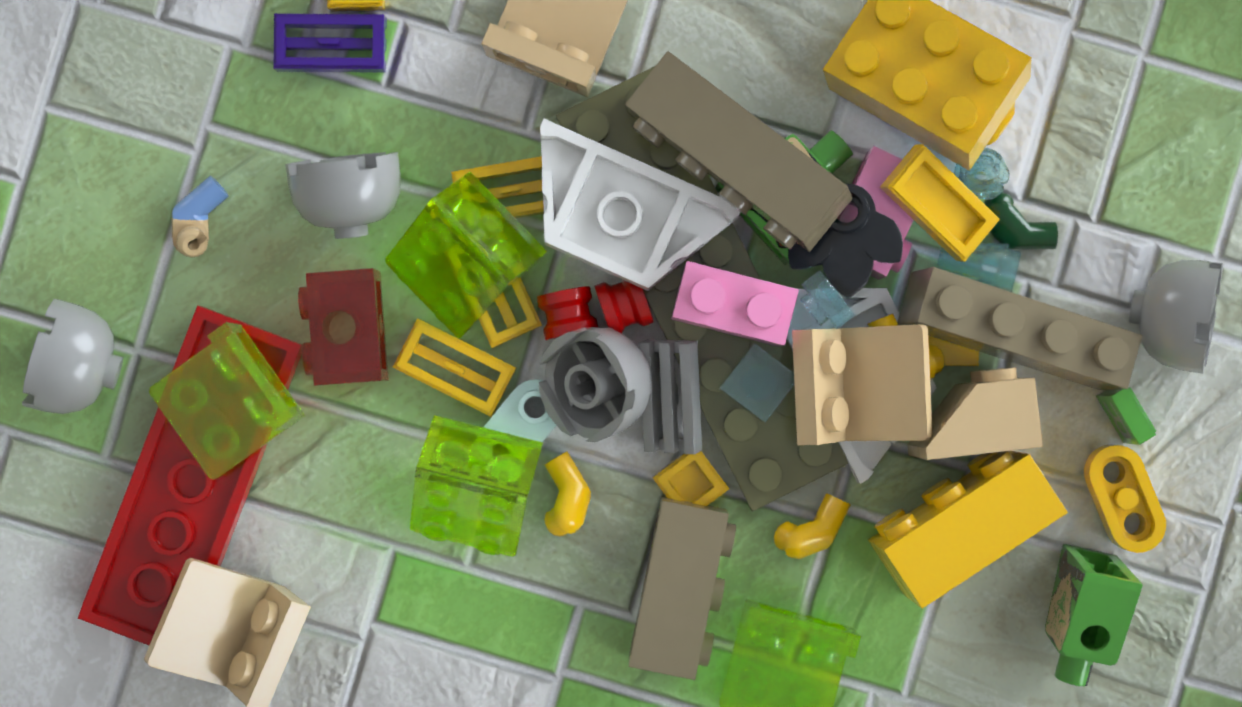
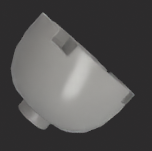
[285,152,401,239]
[1129,260,1223,374]
[22,299,123,414]
[539,327,652,442]

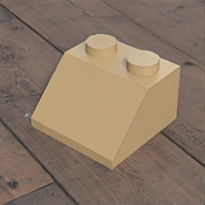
[907,367,1043,460]

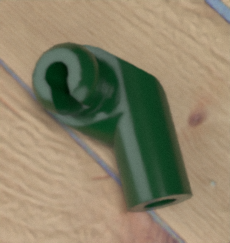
[984,192,1058,249]

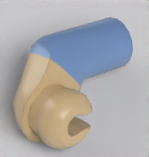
[172,175,229,258]

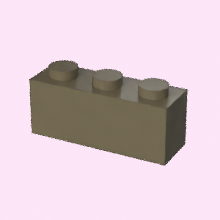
[629,496,736,680]

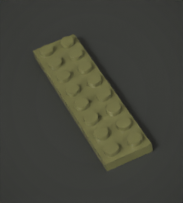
[556,66,849,512]

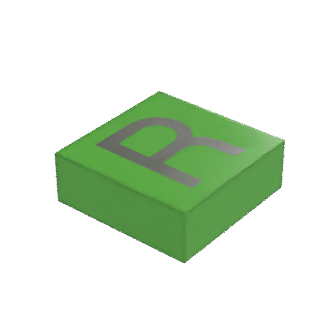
[1096,387,1156,445]

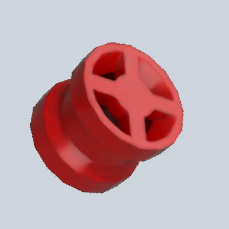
[594,280,654,334]
[537,286,598,340]

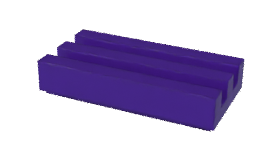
[273,13,387,73]

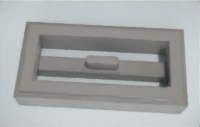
[639,339,702,455]

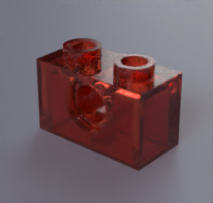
[298,268,389,386]

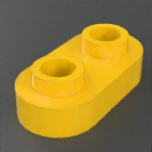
[1084,444,1166,553]

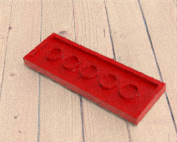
[78,305,305,646]

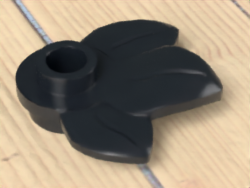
[788,184,903,298]

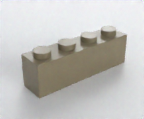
[625,51,853,252]
[897,267,1143,390]

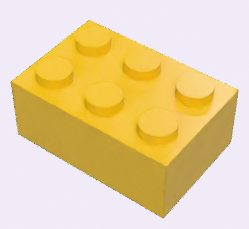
[823,0,1032,171]
[868,451,1068,609]

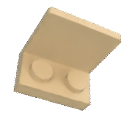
[481,0,628,98]
[792,324,933,445]
[144,558,311,707]

